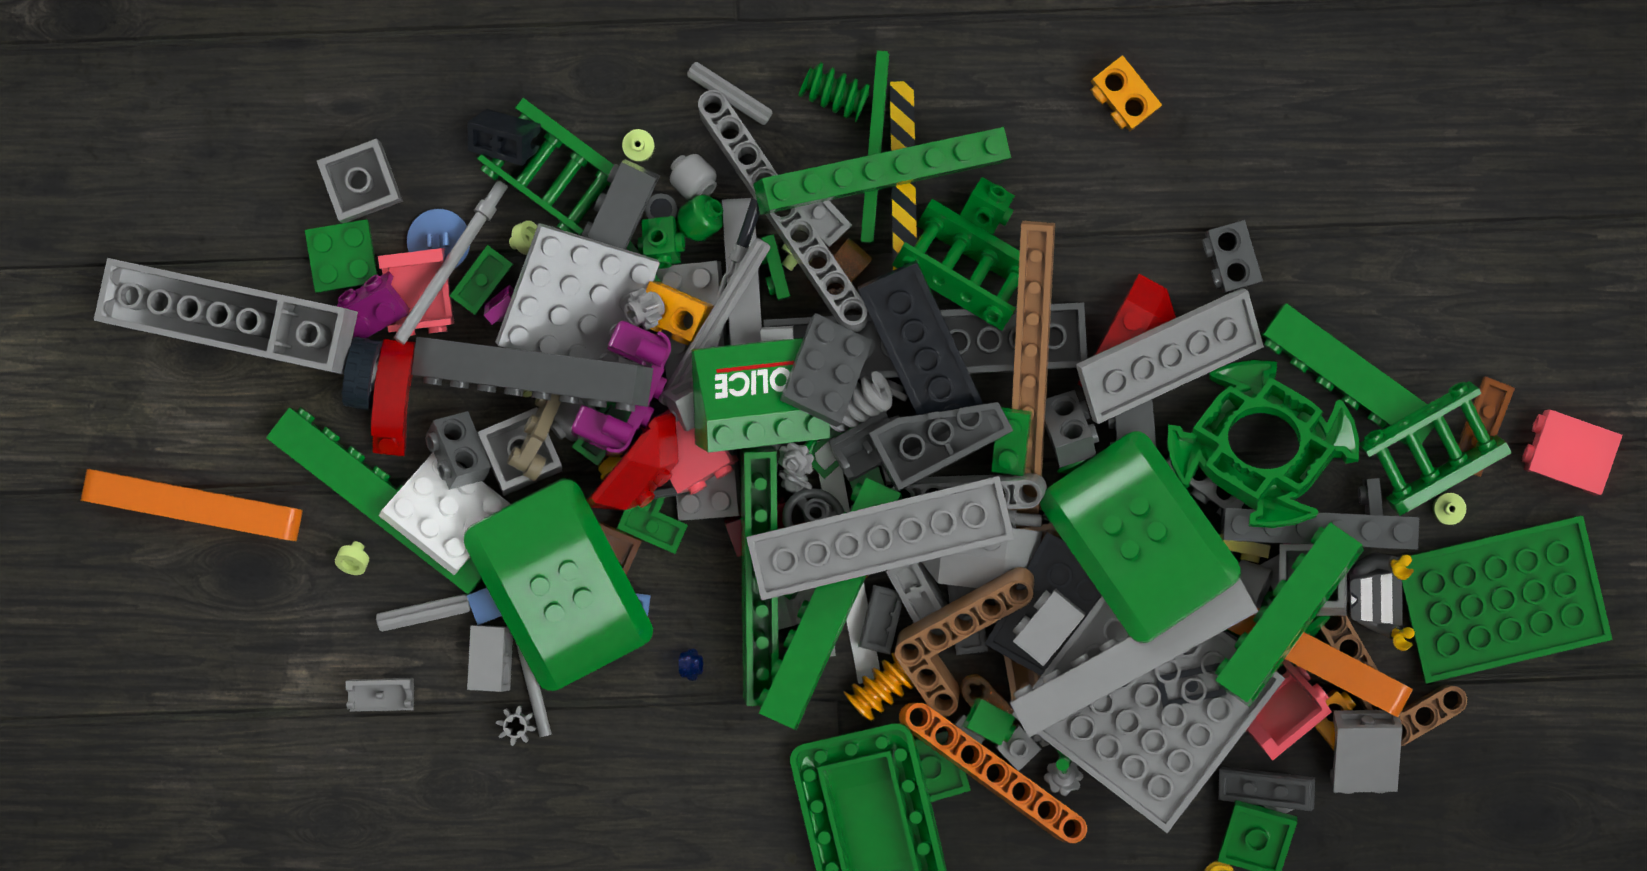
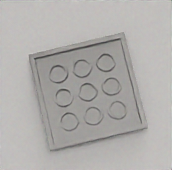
[495,223,660,362]

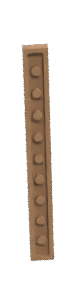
[1010,221,1055,529]

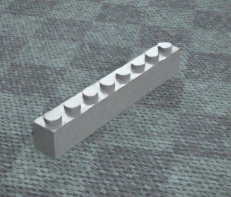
[1010,578,1258,737]

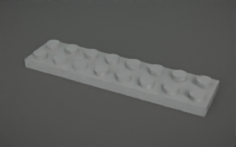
[657,261,741,521]
[746,476,1015,600]

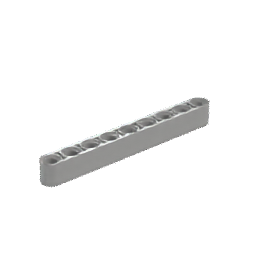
[698,90,867,332]

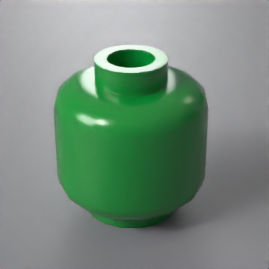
[677,194,724,242]

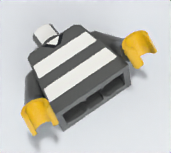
[1347,552,1415,651]

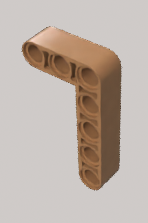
[895,567,1034,717]
[1319,616,1467,746]

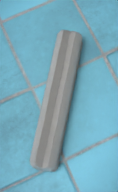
[687,62,772,125]
[376,594,470,632]

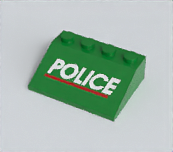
[691,337,830,453]

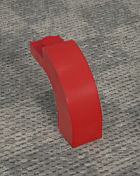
[371,339,415,456]

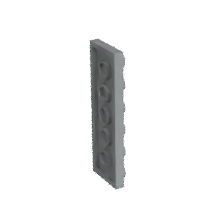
[1076,288,1264,424]

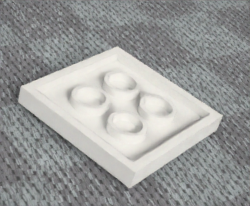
[379,452,511,575]

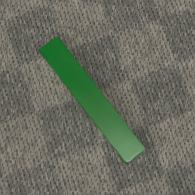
[861,51,889,244]

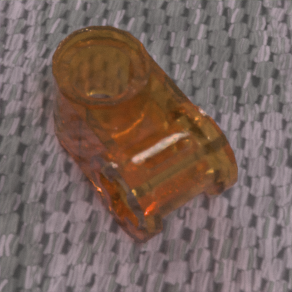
[827,238,873,295]
[960,674,1014,716]

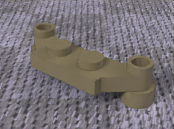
[507,394,561,481]

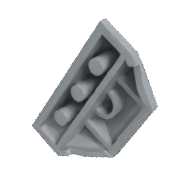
[922,528,1042,588]

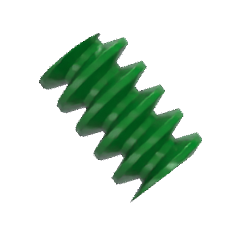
[798,62,870,122]

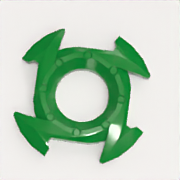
[1167,360,1359,528]

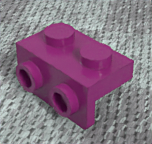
[337,271,410,339]

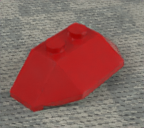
[1077,273,1176,387]
[587,412,679,510]

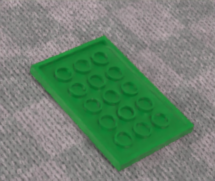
[1402,515,1613,684]

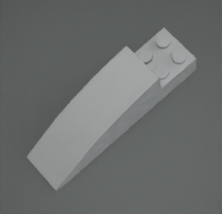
[94,258,358,375]

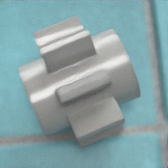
[624,288,665,330]
[496,705,536,746]

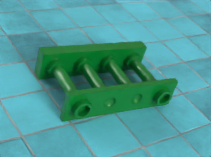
[478,98,614,236]
[892,199,1020,331]
[1359,381,1512,516]

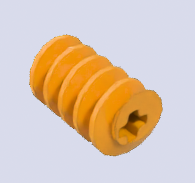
[843,652,914,721]

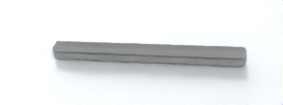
[659,238,770,407]

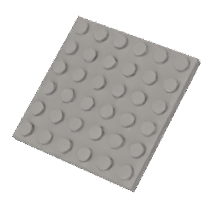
[1012,596,1285,833]

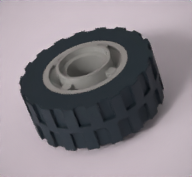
[342,337,383,410]

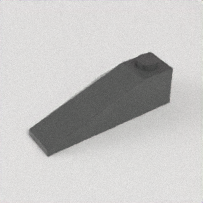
[868,402,1013,492]

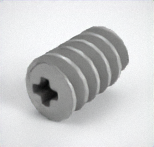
[830,371,892,433]

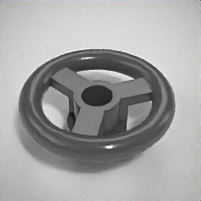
[782,488,844,528]

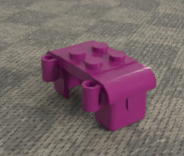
[571,321,671,457]

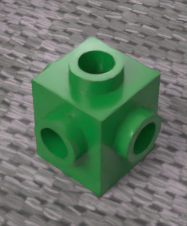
[960,177,1015,234]
[638,216,685,269]

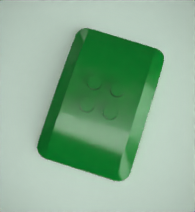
[1040,431,1241,643]
[463,478,653,691]
[790,723,947,871]

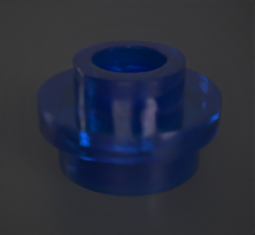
[679,649,703,681]

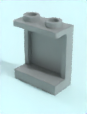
[1330,710,1402,794]

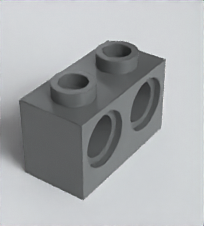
[1202,220,1263,293]
[1045,390,1099,467]
[425,411,492,490]

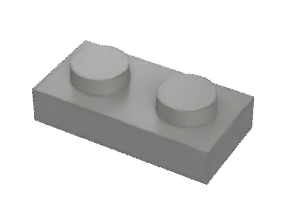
[800,200,852,247]

